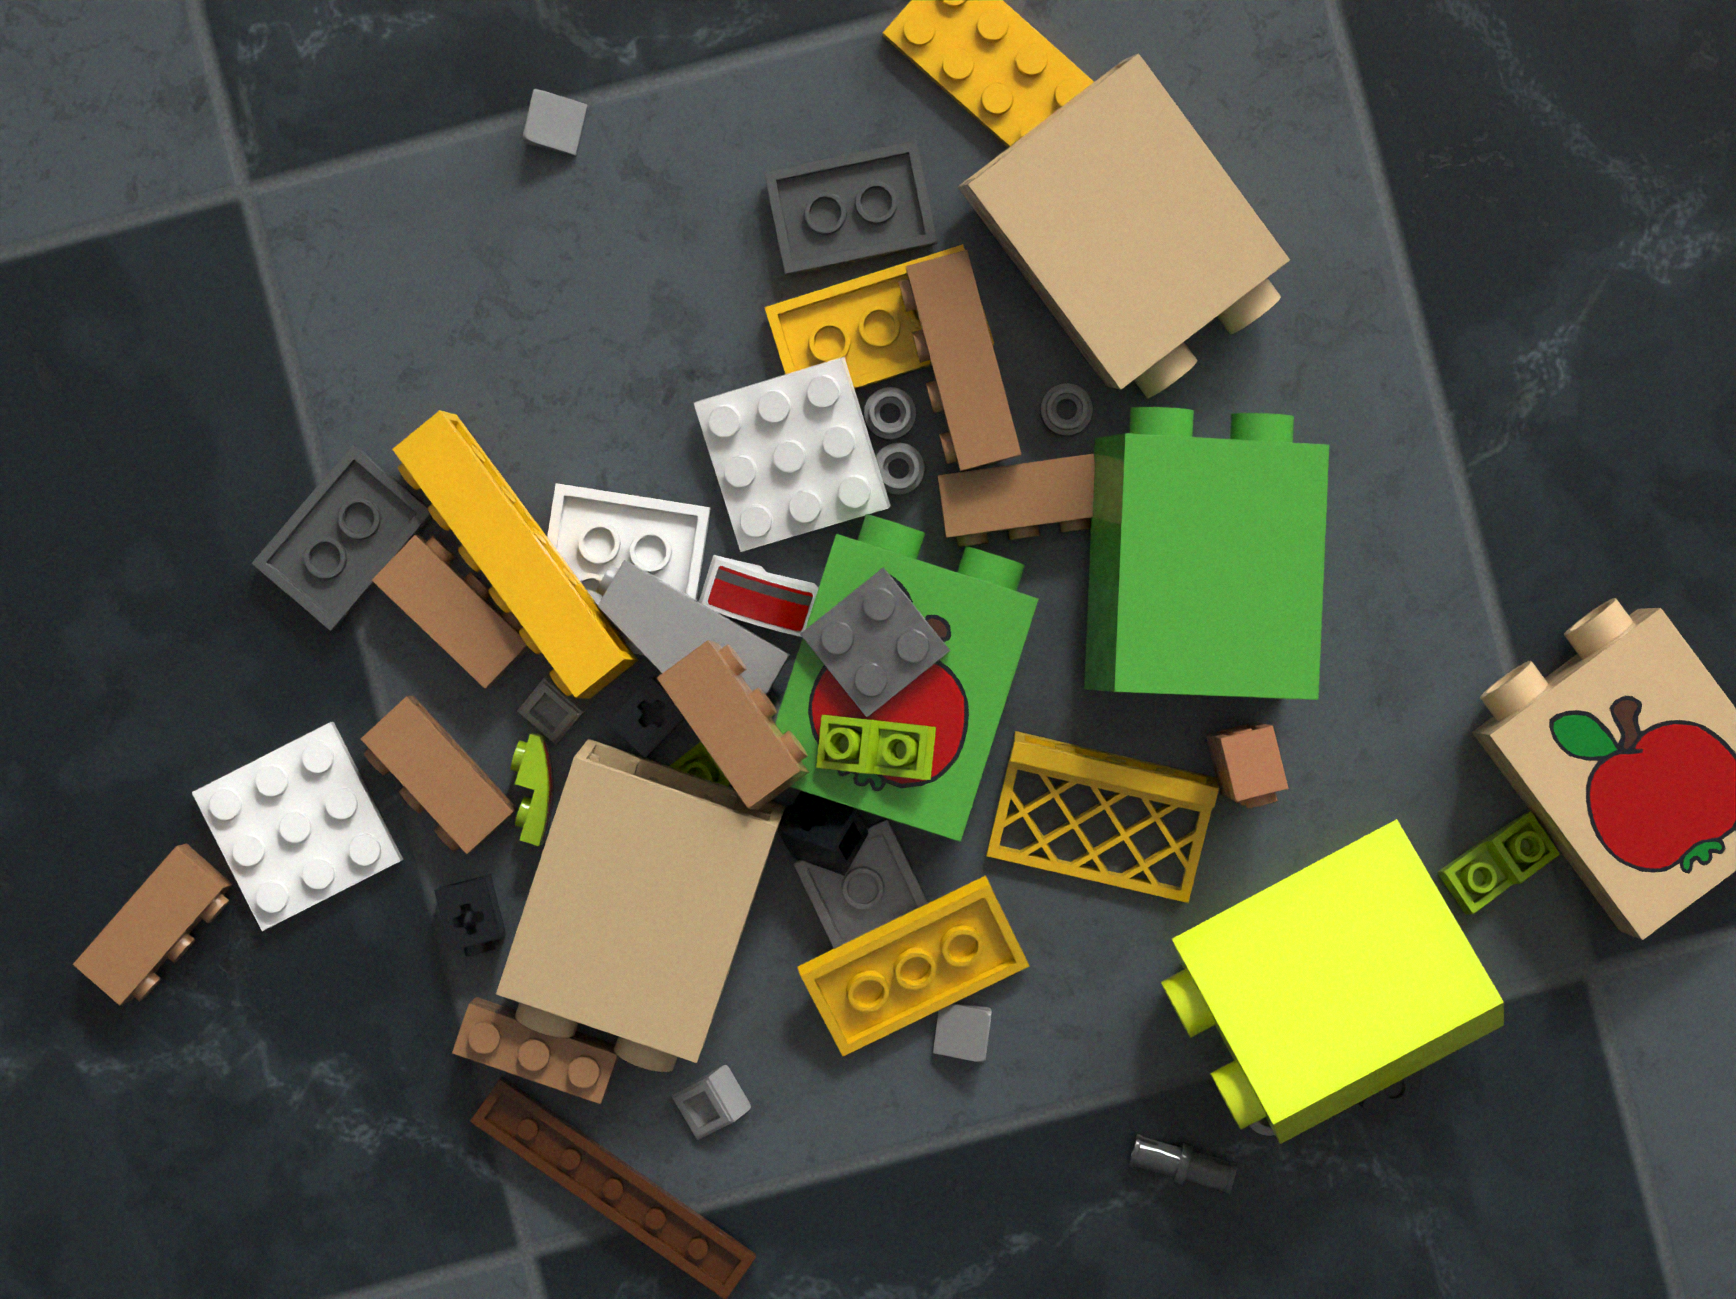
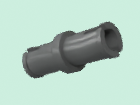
[1128,1134,1238,1195]

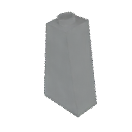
[596,560,790,696]

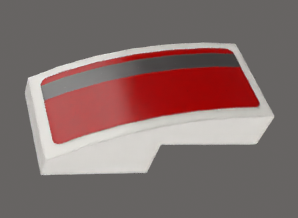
[699,555,818,637]

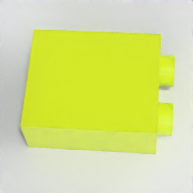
[1161,819,1504,1144]

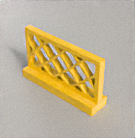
[986,731,1219,903]

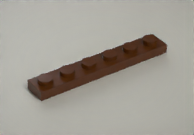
[470,1077,756,1299]

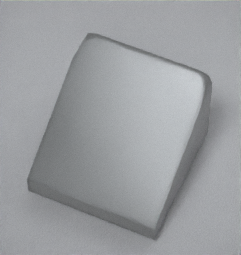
[522,89,588,156]
[517,673,596,745]
[933,1003,992,1063]
[672,1065,751,1140]

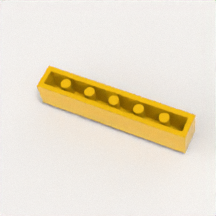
[392,410,638,699]

